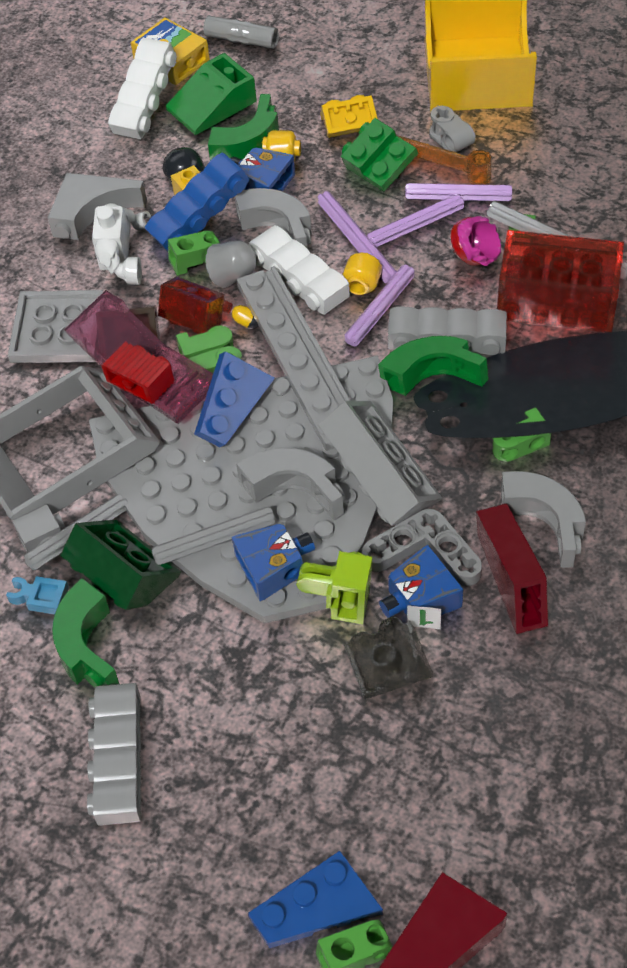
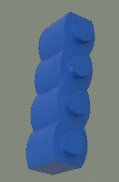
[145,152,249,252]

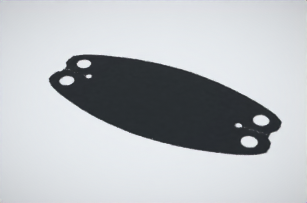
[413,331,627,438]

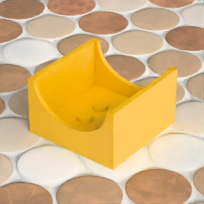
[424,0,537,112]

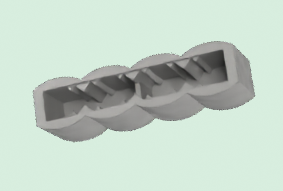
[388,306,507,355]
[87,683,141,826]

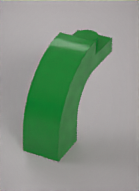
[208,94,279,161]
[378,336,488,396]
[52,578,120,688]

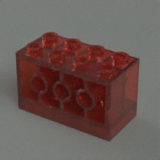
[497,230,624,332]

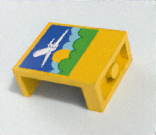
[130,17,210,85]

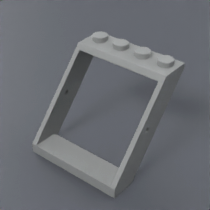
[0,366,160,520]

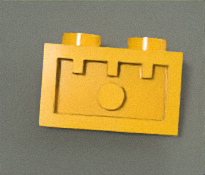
[320,95,378,138]

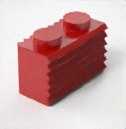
[101,341,175,404]

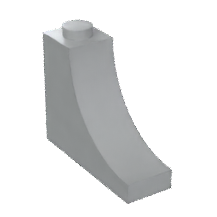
[48,173,147,240]

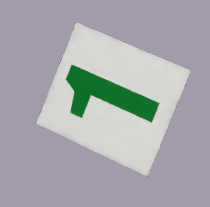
[407,606,441,629]

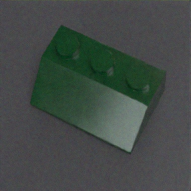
[60,520,182,610]

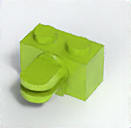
[296,551,372,625]

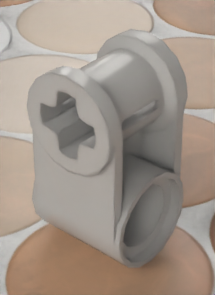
[429,106,476,155]

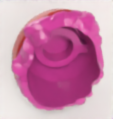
[450,216,501,266]

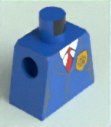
[230,148,295,192]
[231,524,315,601]
[379,545,463,618]

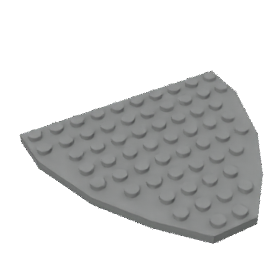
[89,356,393,623]

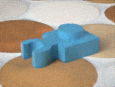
[6,576,69,615]

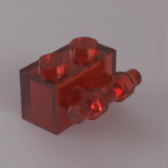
[158,276,233,334]

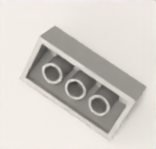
[318,401,443,526]

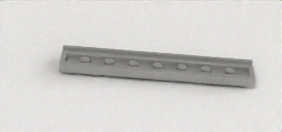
[237,266,351,451]

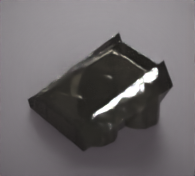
[343,617,434,700]

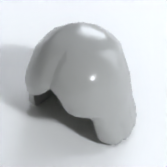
[205,240,256,288]

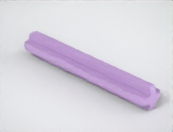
[405,183,512,202]
[367,194,464,248]
[345,264,415,347]

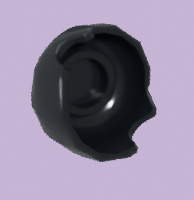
[162,147,205,182]

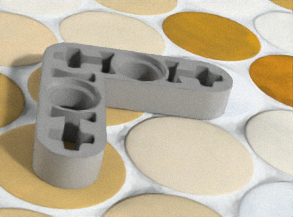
[362,509,482,586]

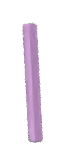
[318,191,397,284]

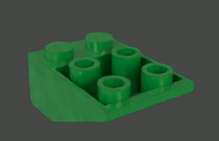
[166,53,257,135]

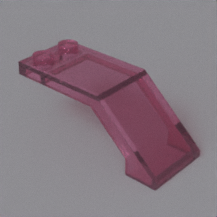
[64,290,213,424]

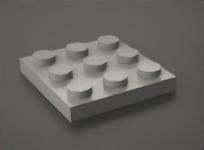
[8,290,105,363]

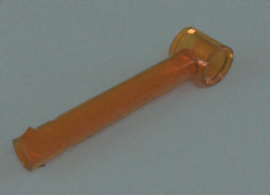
[397,135,492,185]

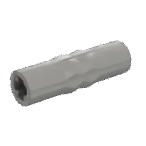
[203,15,279,49]

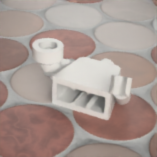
[92,203,151,285]

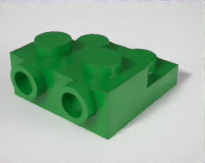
[341,118,418,192]

